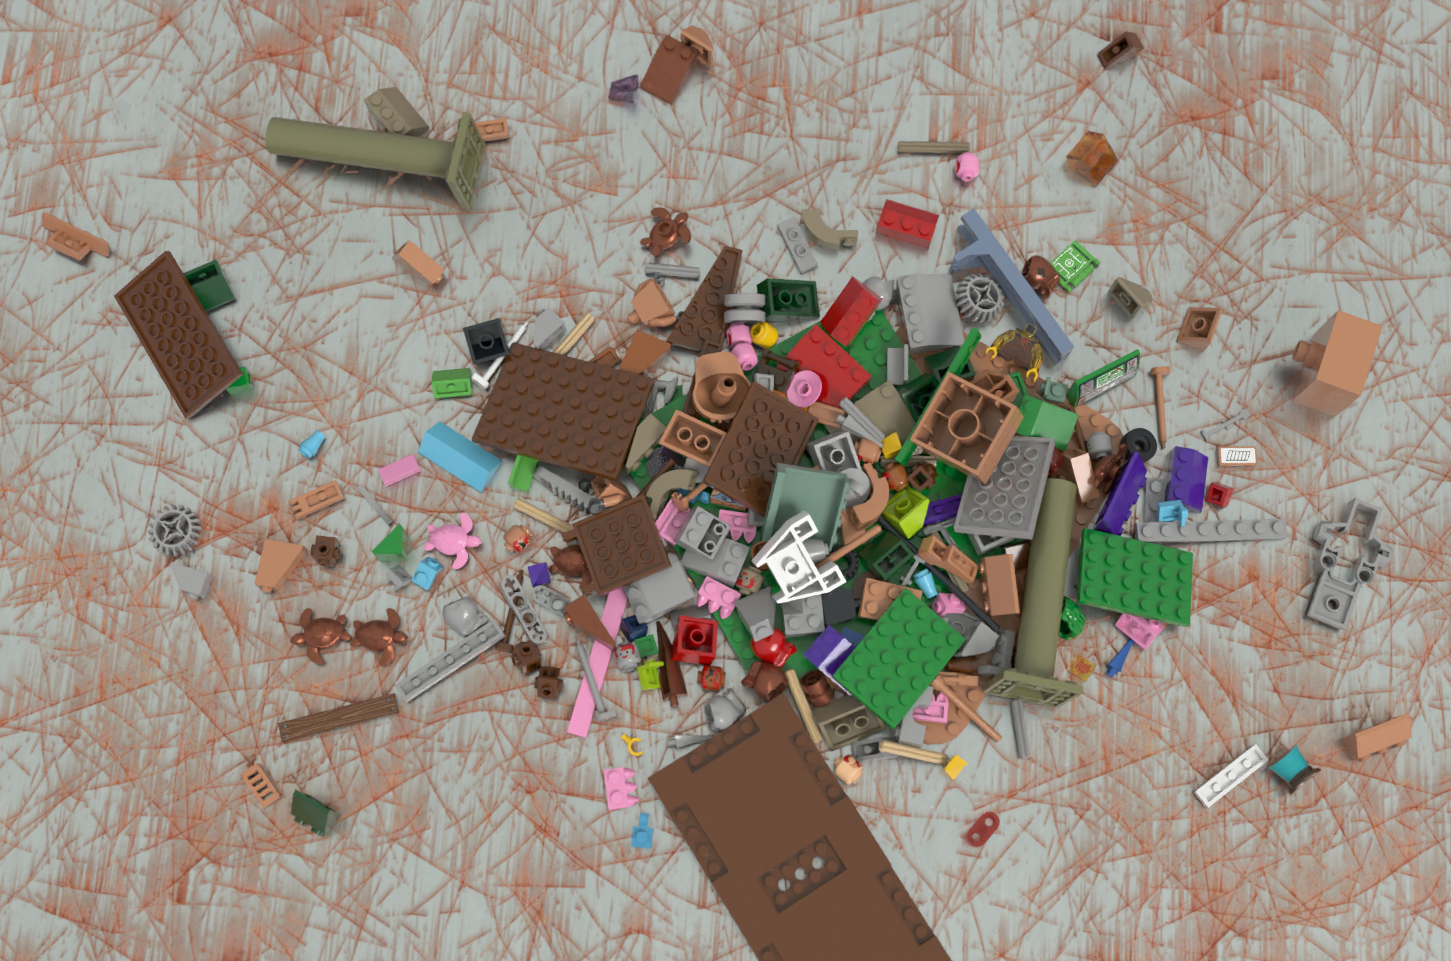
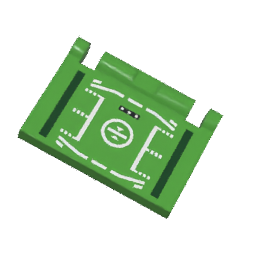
[1050,240,1100,293]

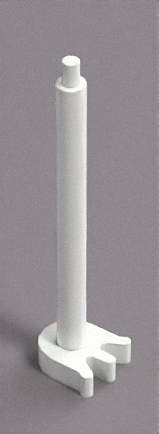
[471,321,529,390]

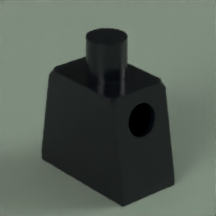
[821,589,861,629]

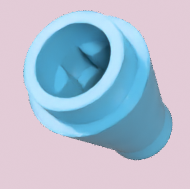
[298,430,325,459]
[913,569,938,599]

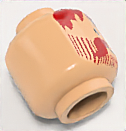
[833,754,864,784]

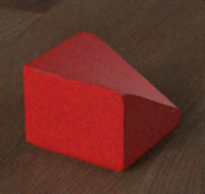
[1205,482,1234,507]

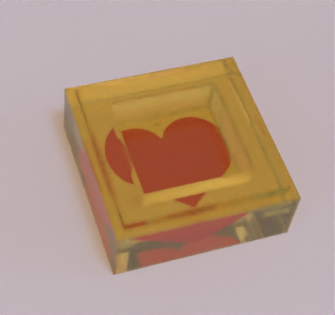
[1068,655,1096,682]

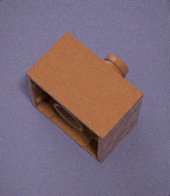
[1292,310,1383,417]
[910,372,1024,485]

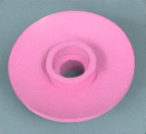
[787,370,822,408]

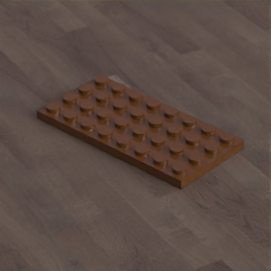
[114,251,243,419]

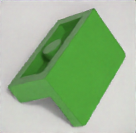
[431,368,472,398]
[508,455,539,493]

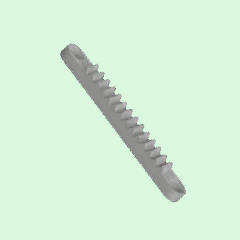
[533,466,667,547]

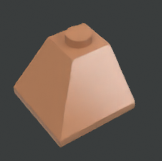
[681,25,713,68]

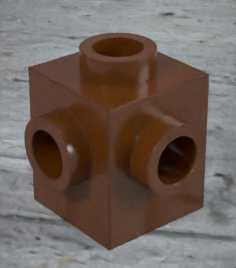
[907,461,939,492]
[311,535,341,566]
[511,640,541,675]
[534,666,563,699]

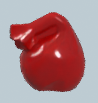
[750,627,797,668]

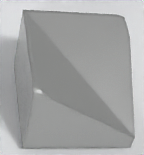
[883,279,899,306]

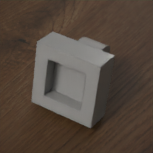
[385,565,412,591]

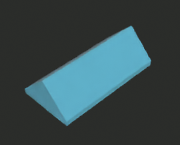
[418,421,503,493]

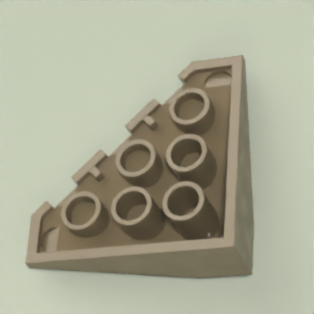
[824,380,924,455]

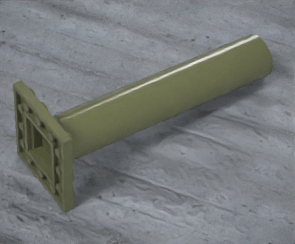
[265,112,486,212]
[982,478,1083,708]

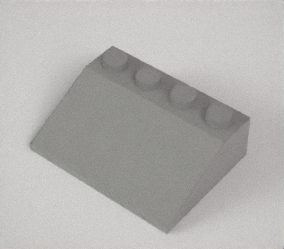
[896,274,964,355]

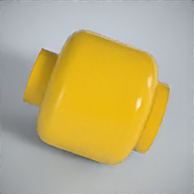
[750,322,778,349]

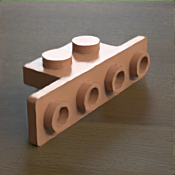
[42,212,109,261]

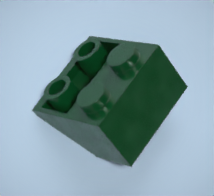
[183,259,235,312]
[924,346,975,384]
[857,530,914,582]

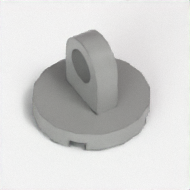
[838,468,871,507]

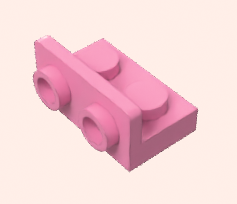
[1115,613,1165,650]

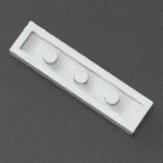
[1194,744,1269,808]

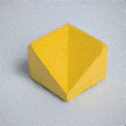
[881,432,902,459]
[942,754,968,780]

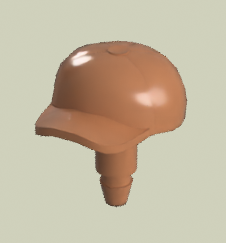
[692,351,751,424]

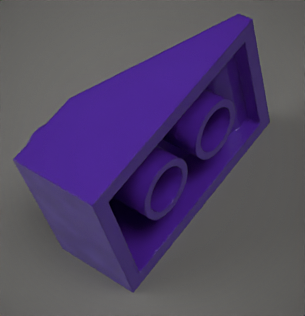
[803,625,855,696]

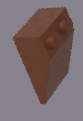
[640,34,698,104]
[563,594,617,651]

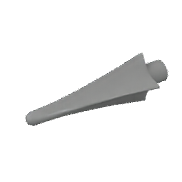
[836,414,883,448]
[667,734,717,750]

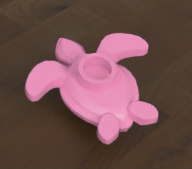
[424,513,482,569]

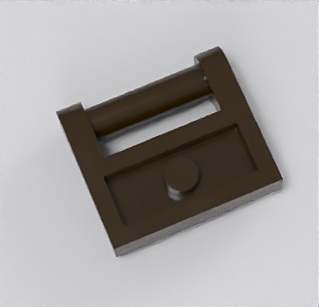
[752,349,799,394]

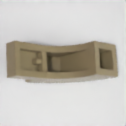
[801,209,858,251]
[646,469,699,520]

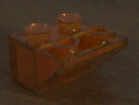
[1066,131,1118,186]

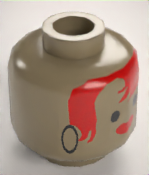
[735,566,764,596]

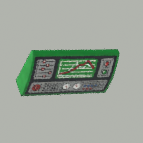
[1066,349,1140,408]

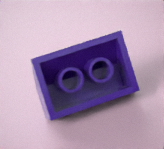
[1165,446,1209,513]

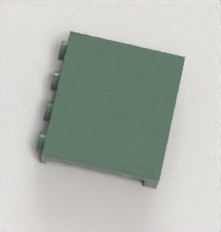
[761,463,851,552]

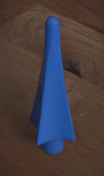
[1106,638,1134,678]

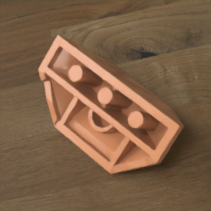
[970,370,1019,403]

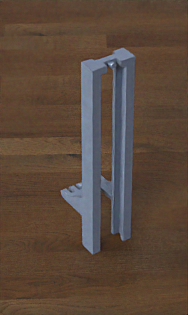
[949,209,1074,366]

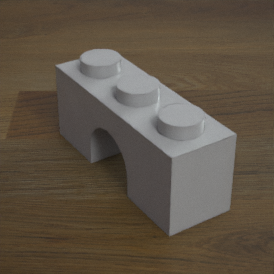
[894,686,933,748]

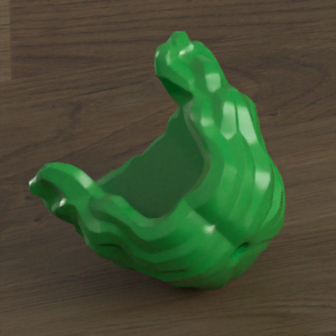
[1059,596,1085,640]

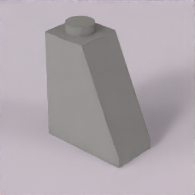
[734,586,776,642]

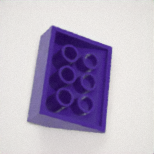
[1092,452,1147,536]

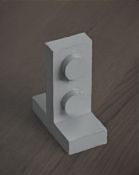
[978,630,1015,678]

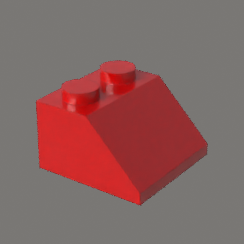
[672,615,718,665]

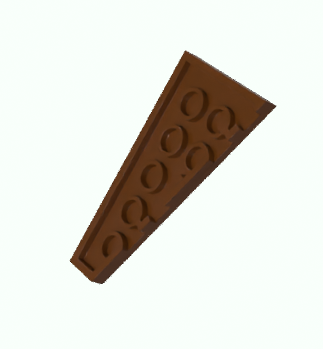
[666,246,743,352]

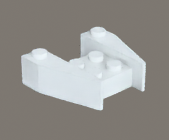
[752,511,846,603]

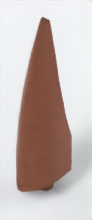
[656,621,688,707]

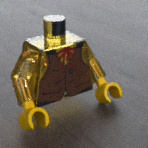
[984,322,1043,382]

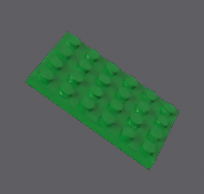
[1077,528,1193,627]
[832,588,966,730]

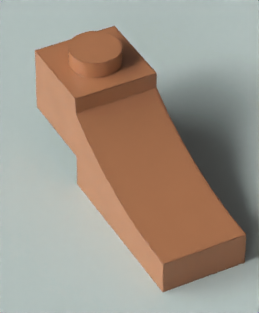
[917,536,979,583]

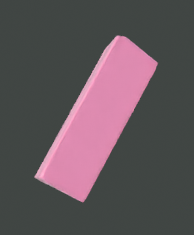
[378,454,421,487]

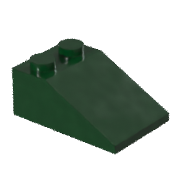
[757,278,820,322]
[897,373,939,423]
[291,790,341,836]

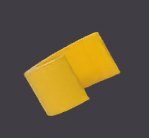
[620,733,644,757]

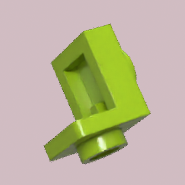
[637,659,664,690]

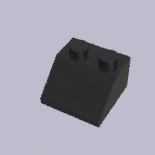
[463,317,510,365]

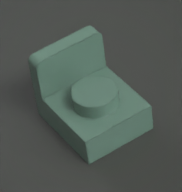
[1039,377,1068,404]

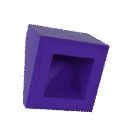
[527,562,552,588]

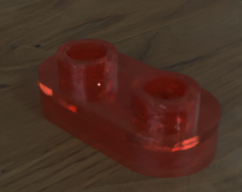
[966,812,1000,847]

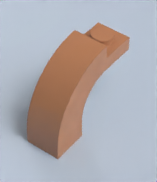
[848,463,889,532]

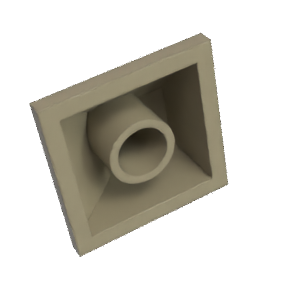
[1108,277,1154,319]

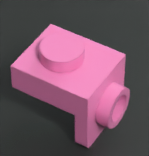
[931,593,966,618]

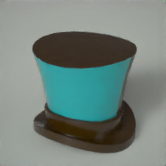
[1268,744,1321,795]

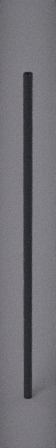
[803,445,1000,632]

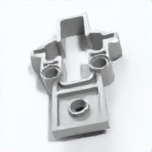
[1307,497,1393,630]

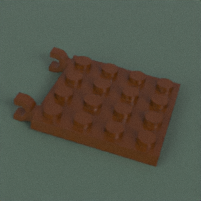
[561,494,672,597]

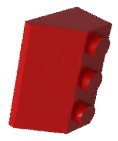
[876,199,939,249]
[820,276,883,346]

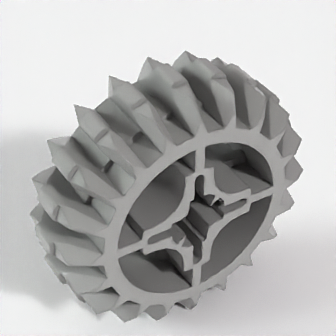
[955,273,1004,323]
[148,504,202,557]

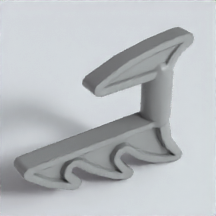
[643,374,678,417]

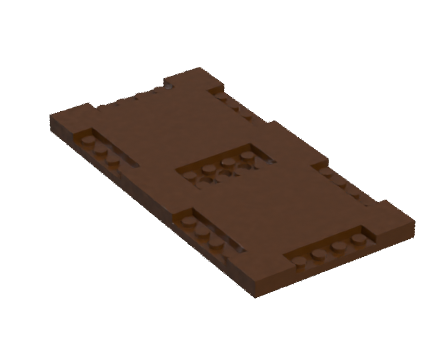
[648,693,952,961]

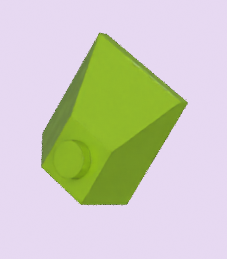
[882,486,929,539]

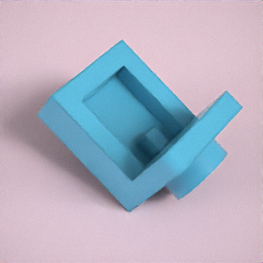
[1157,500,1188,526]
[411,557,444,591]

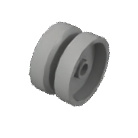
[724,293,765,324]

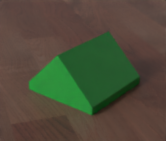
[371,524,408,562]

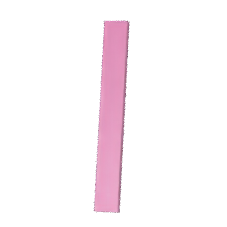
[567,586,628,738]

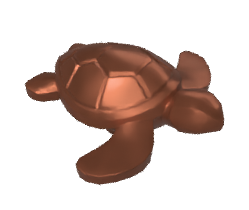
[640,207,691,257]
[1094,444,1127,494]
[549,545,593,589]
[290,608,351,664]
[350,608,408,666]

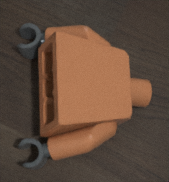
[628,272,684,327]
[578,476,633,513]

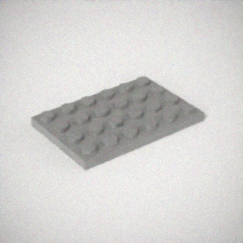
[954,436,1055,539]

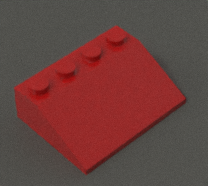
[776,324,871,409]

